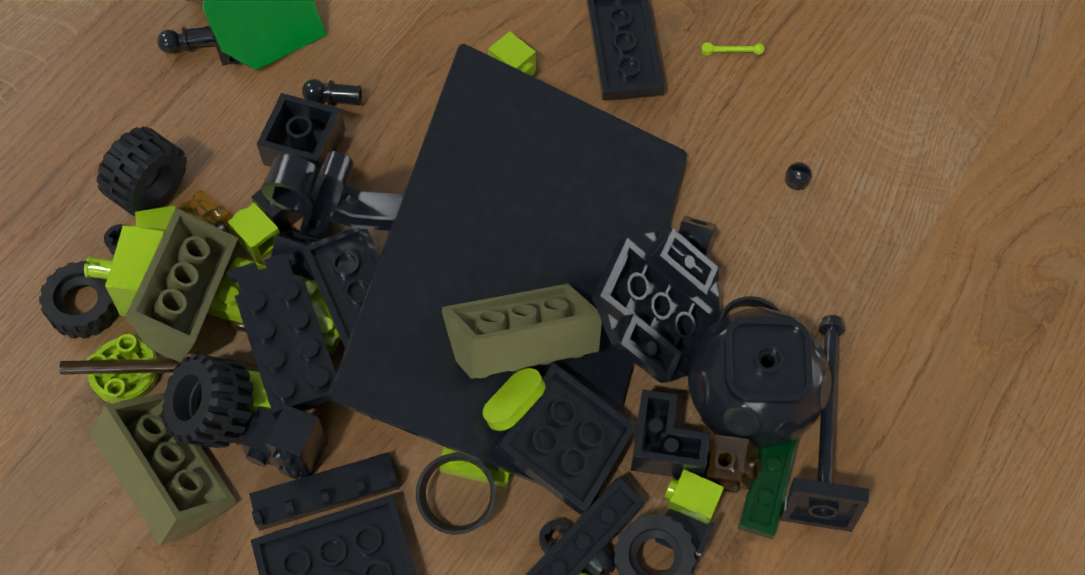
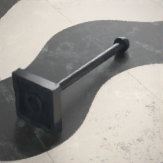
[780,315,869,532]

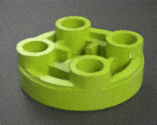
[87,334,160,404]

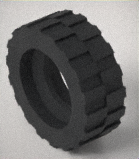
[39,261,119,339]
[614,514,697,575]

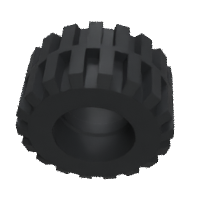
[97,126,187,216]
[162,353,254,448]

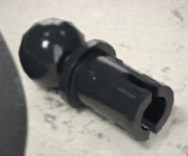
[157,26,216,54]
[302,79,362,106]

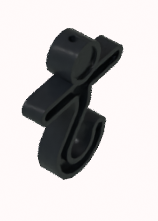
[261,151,403,239]

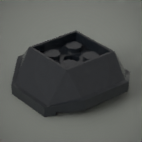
[592,228,720,383]

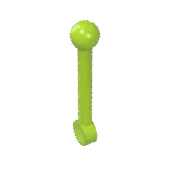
[701,42,765,56]

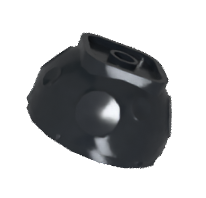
[688,307,832,448]

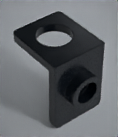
[678,216,715,256]
[655,509,715,562]

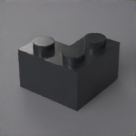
[630,389,710,478]
[239,405,328,479]

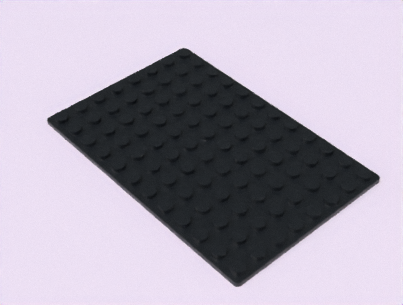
[329,44,687,503]

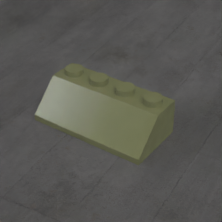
[125,208,238,362]
[442,284,602,379]
[90,393,236,545]

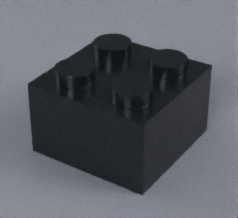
[257,93,345,169]

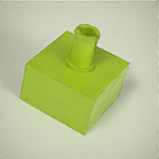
[84,225,164,316]

